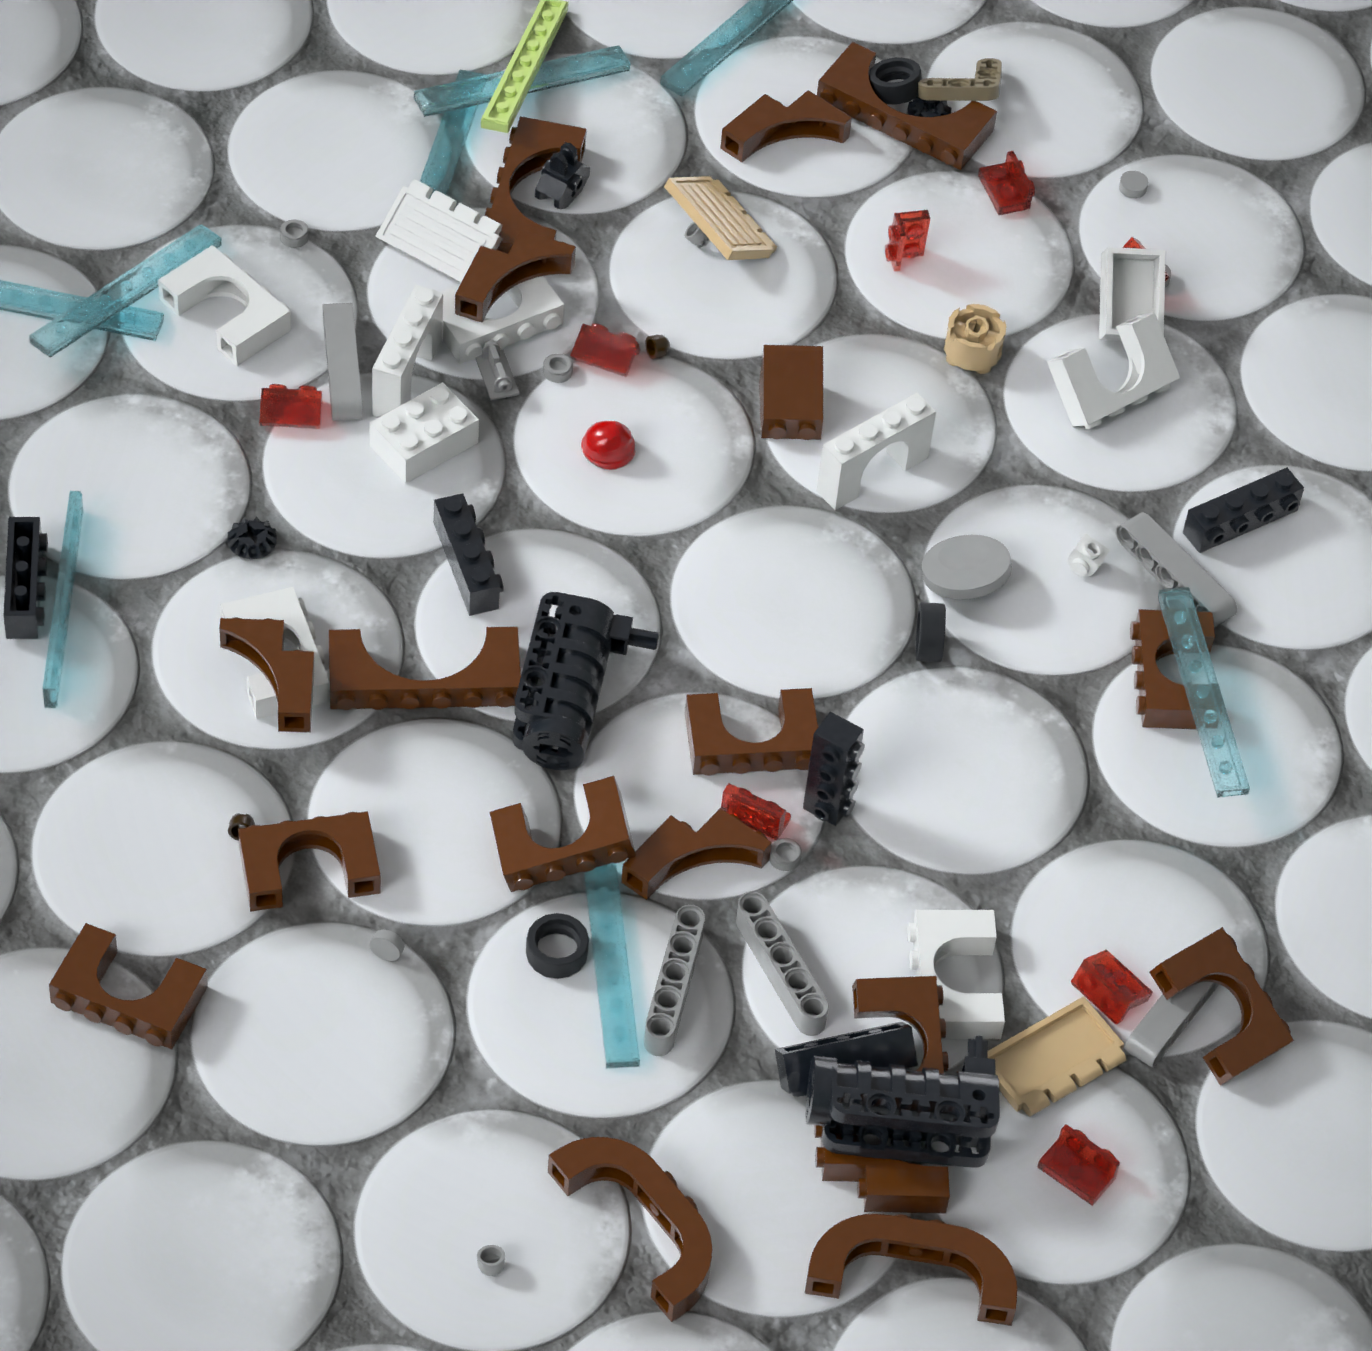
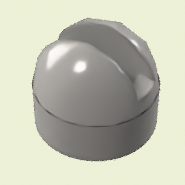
[684,222,709,245]
[477,1245,505,1276]

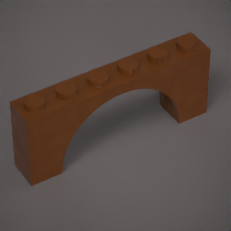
[817,42,997,170]
[485,116,587,254]
[329,627,521,710]

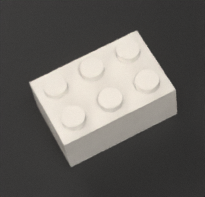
[1099,247,1166,341]
[370,382,479,484]

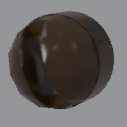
[645,334,670,359]
[228,813,255,841]

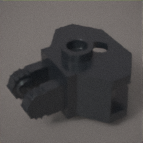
[535,142,590,209]

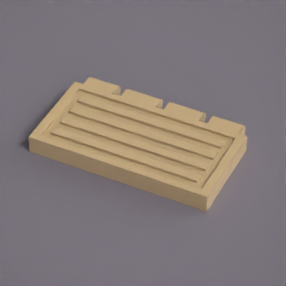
[664,176,777,260]
[988,996,1126,1117]

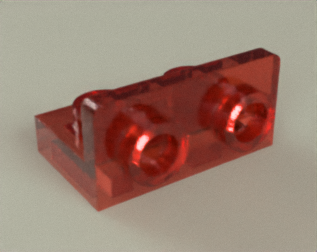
[978,151,1035,215]
[885,210,931,271]
[570,323,641,377]
[259,384,323,429]
[721,783,791,840]
[1071,949,1153,1024]
[1037,1124,1120,1206]

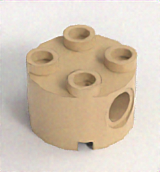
[944,304,1006,374]

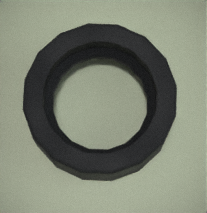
[868,57,922,105]
[915,602,946,662]
[526,913,589,979]

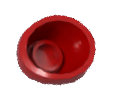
[581,421,636,470]

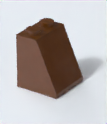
[759,345,823,440]

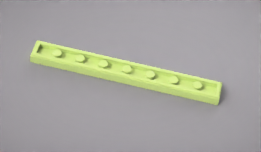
[481,0,568,133]

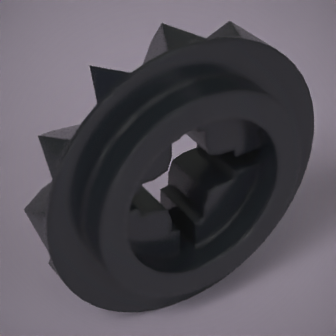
[907,96,952,117]
[227,516,277,559]

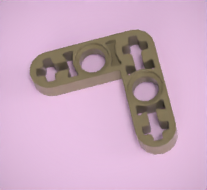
[918,58,1002,101]

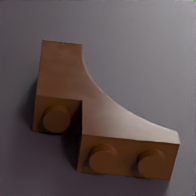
[720,90,852,162]
[455,230,576,322]
[219,617,314,733]
[621,808,772,900]
[814,1125,950,1214]

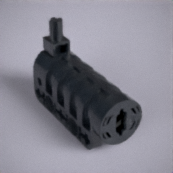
[513,592,659,770]
[805,1036,1000,1168]

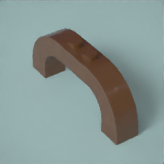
[548,1137,712,1322]
[805,1214,1017,1326]

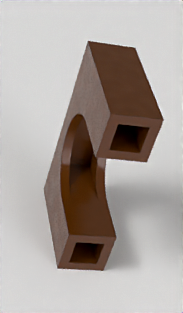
[1130,609,1222,730]
[685,688,818,776]
[490,776,636,892]
[238,811,381,912]
[49,923,208,1049]
[1149,927,1294,1086]
[852,976,949,1074]

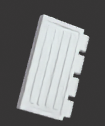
[375,179,502,282]

